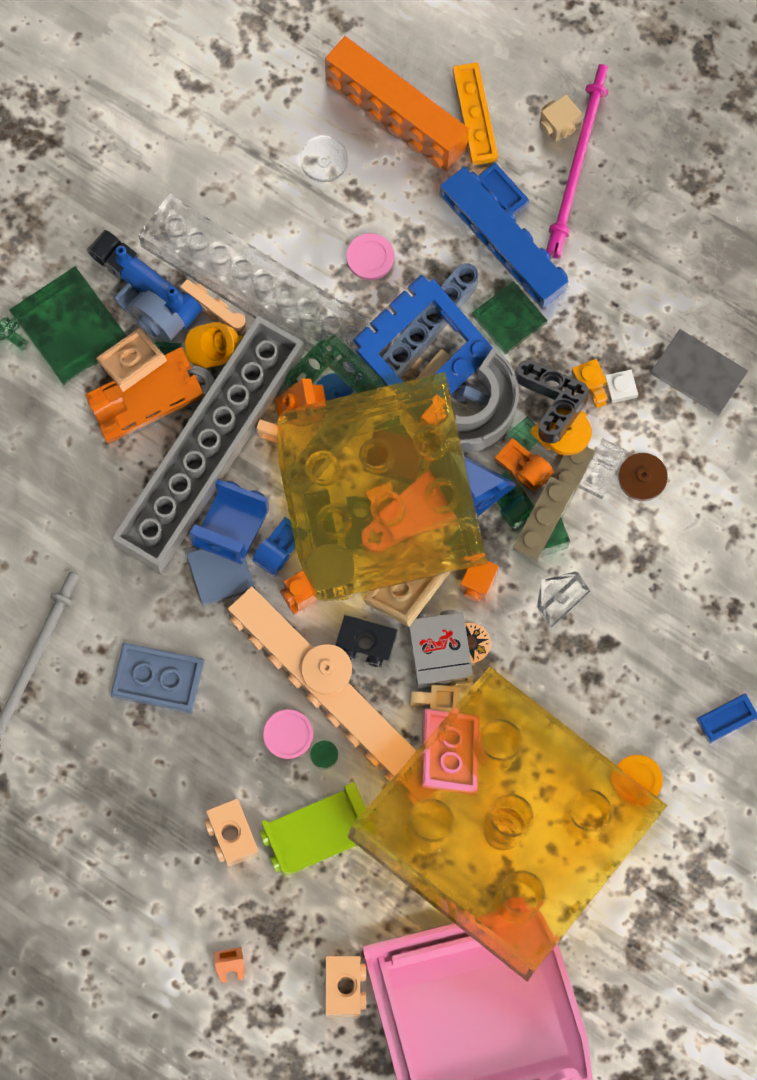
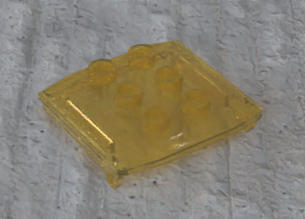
[277,372,488,602]

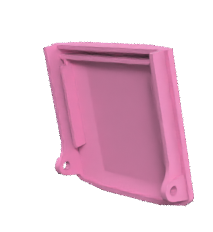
[363,898,593,1080]

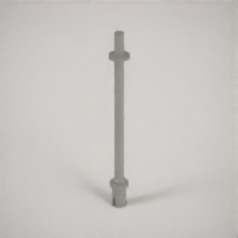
[0,572,79,753]

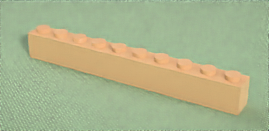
[228,586,441,810]

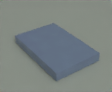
[111,642,205,714]

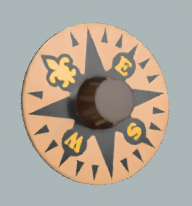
[465,623,491,663]

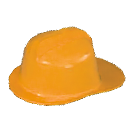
[185,322,243,368]

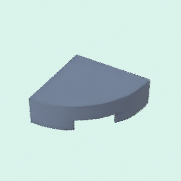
[453,385,490,406]

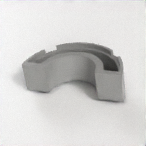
[435,348,519,453]

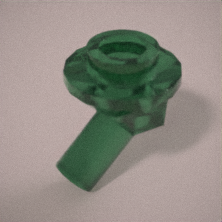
[0,316,29,351]

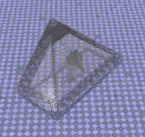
[536,571,591,628]

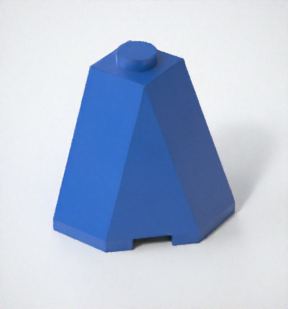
[429,450,516,519]

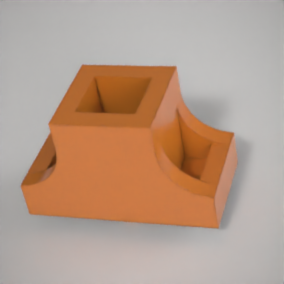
[275,378,327,424]

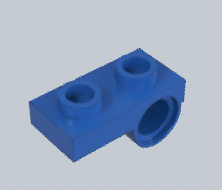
[253,517,307,577]

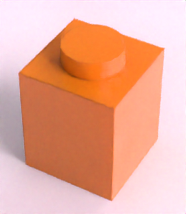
[460,555,499,602]

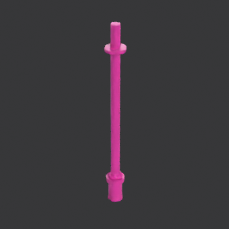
[546,64,609,259]

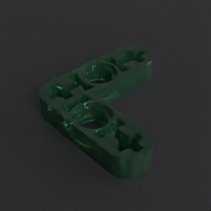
[286,334,383,400]

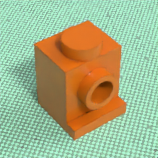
[280,570,317,615]

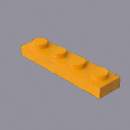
[452,62,498,166]

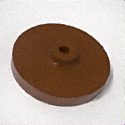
[618,453,668,501]

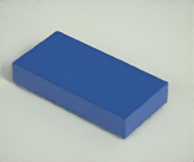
[478,162,529,215]
[696,693,757,744]

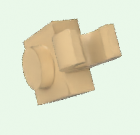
[410,685,459,714]

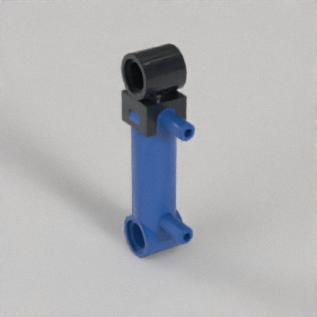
[87,230,203,330]

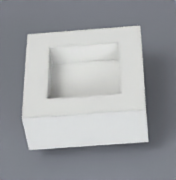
[605,370,638,403]

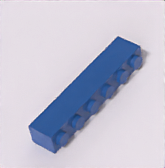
[439,166,569,310]

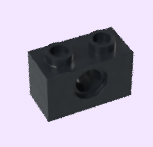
[335,614,398,668]

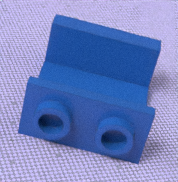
[190,479,269,564]

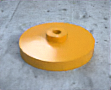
[546,409,592,455]
[612,755,663,805]

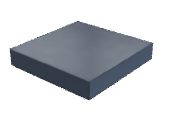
[187,549,255,606]

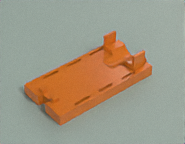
[85,347,205,444]

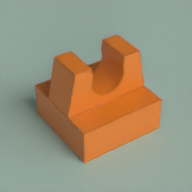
[213,947,245,983]

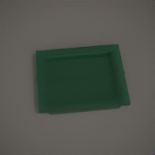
[9,266,127,385]

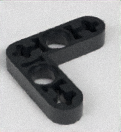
[516,361,589,444]

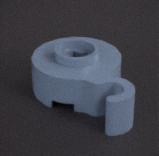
[113,282,185,343]

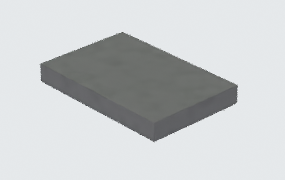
[651,329,748,416]

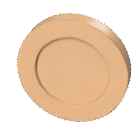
[302,644,352,695]

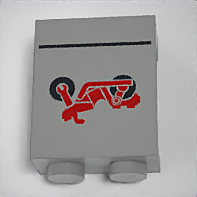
[408,610,473,690]

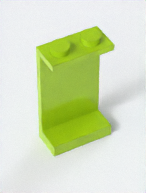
[259,782,377,877]

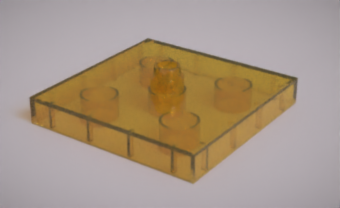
[347,667,668,982]

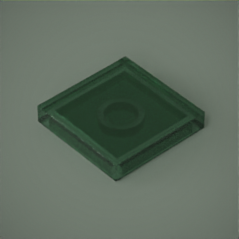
[472,281,548,355]

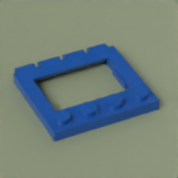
[353,275,493,424]

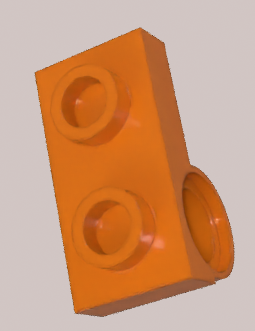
[494,438,554,495]

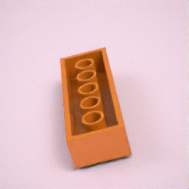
[325,36,469,172]

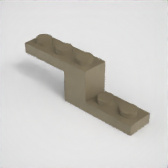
[513,447,596,562]

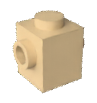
[540,94,582,141]

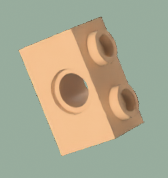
[204,799,259,867]
[326,956,366,1017]

